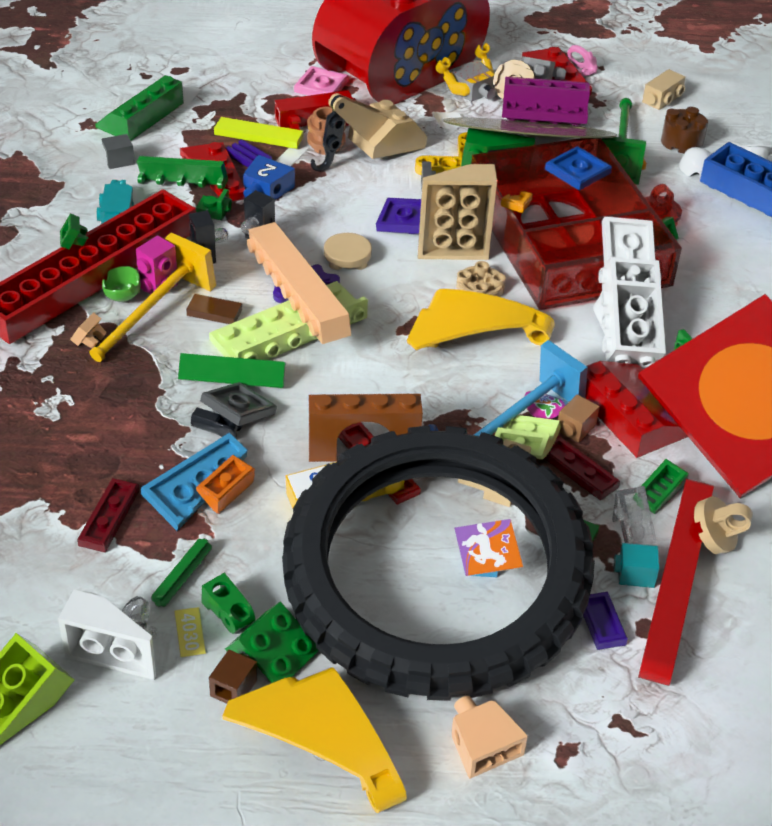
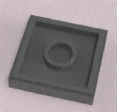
[200,382,277,426]

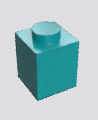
[613,543,659,588]

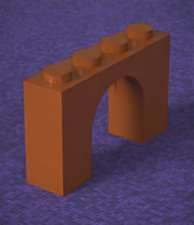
[309,393,423,462]

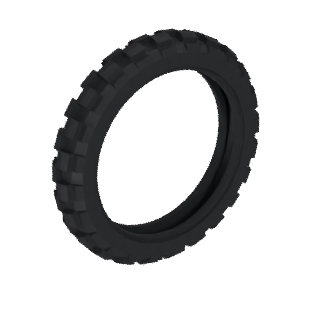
[282,426,595,701]

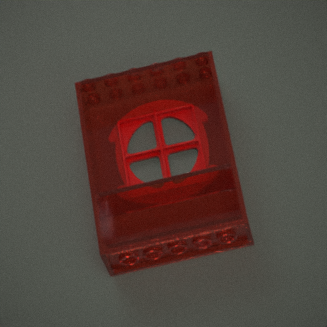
[471,138,682,310]

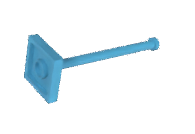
[474,340,588,436]

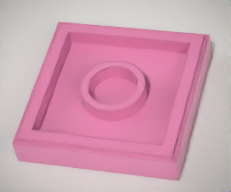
[294,66,349,95]

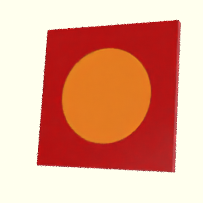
[638,294,772,498]

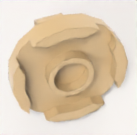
[493,60,535,99]
[694,496,753,554]

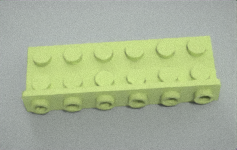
[209,281,368,360]

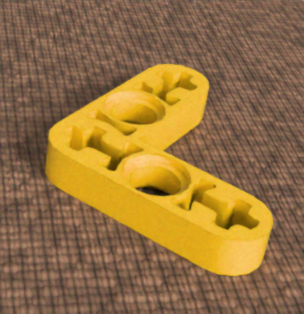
[415,132,467,175]

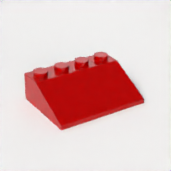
[585,361,688,458]

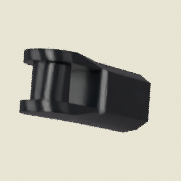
[191,407,243,438]

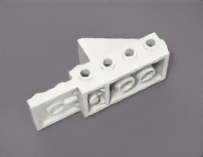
[593,217,666,367]

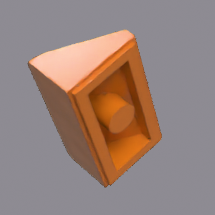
[196,455,255,514]

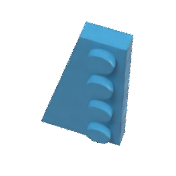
[141,433,248,531]

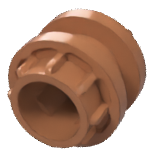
[307,107,346,155]

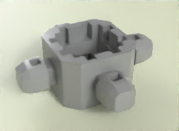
[509,56,566,80]

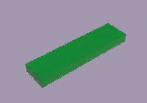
[178,353,286,388]

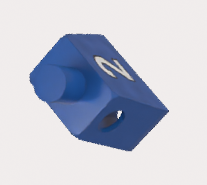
[243,155,295,200]

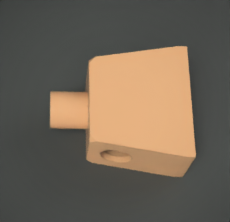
[451,696,528,779]

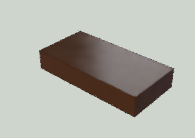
[186,294,242,324]

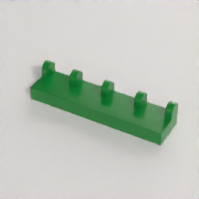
[136,156,229,189]

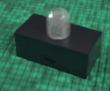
[241,190,275,239]
[189,210,229,264]

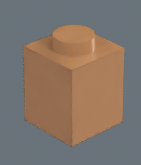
[558,395,600,443]

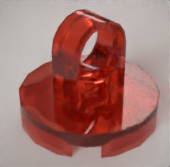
[635,184,682,226]

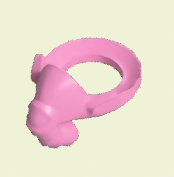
[567,45,598,76]

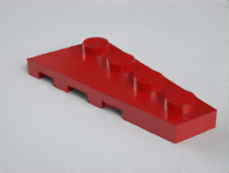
[522,47,592,95]
[180,142,245,201]

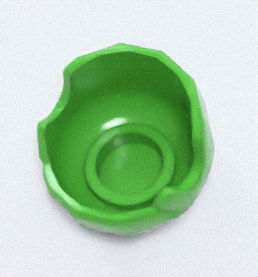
[102,266,141,302]

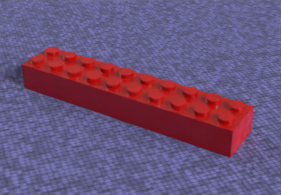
[0,189,196,344]

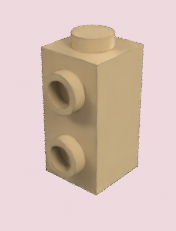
[642,69,686,110]

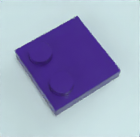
[376,198,421,234]

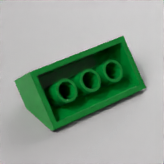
[95,75,184,141]

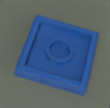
[545,146,612,191]

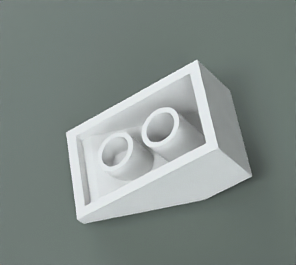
[58,590,157,680]

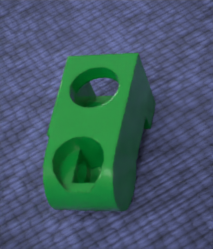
[201,572,255,634]

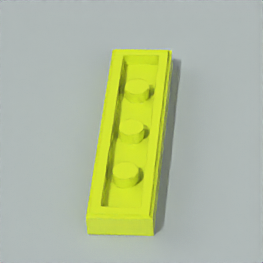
[214,117,303,149]

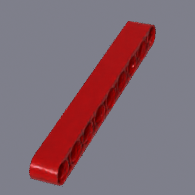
[638,478,714,686]

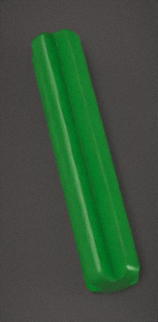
[151,538,212,607]

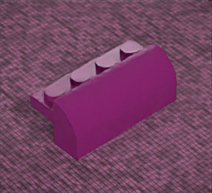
[502,76,590,125]

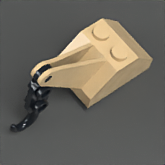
[311,93,427,172]

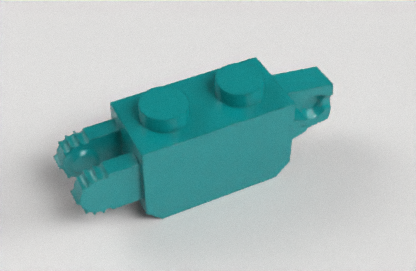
[97,180,134,224]

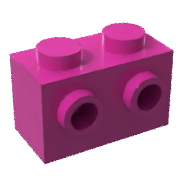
[136,235,178,295]

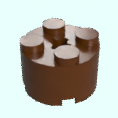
[661,107,708,154]

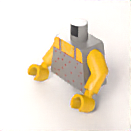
[436,43,496,101]

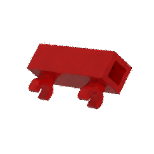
[275,90,356,130]

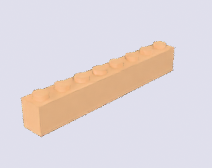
[247,222,351,344]

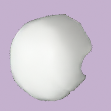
[679,147,711,177]

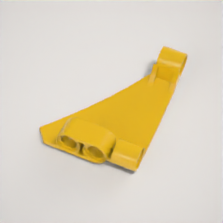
[407,289,555,350]
[222,667,407,813]

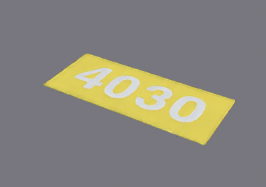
[174,607,206,657]

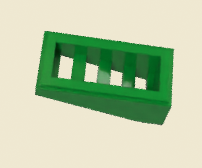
[632,459,689,514]

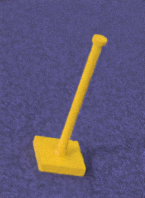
[89,233,216,362]

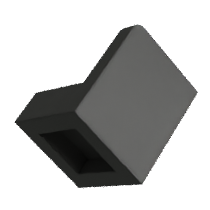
[101,134,135,169]

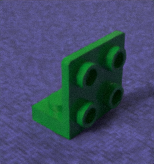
[225,601,319,683]

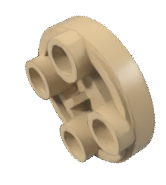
[324,233,372,270]
[456,261,506,297]

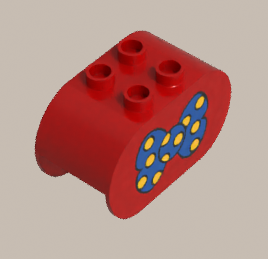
[312,0,490,105]

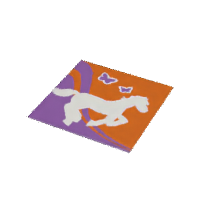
[454,519,523,576]

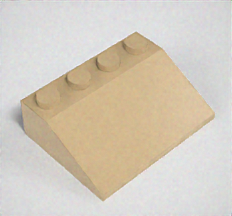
[417,164,497,260]

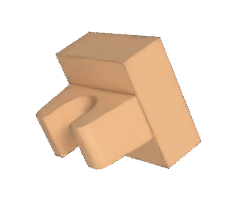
[70,312,106,348]

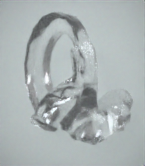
[122,596,158,640]

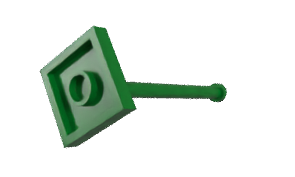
[598,98,646,185]

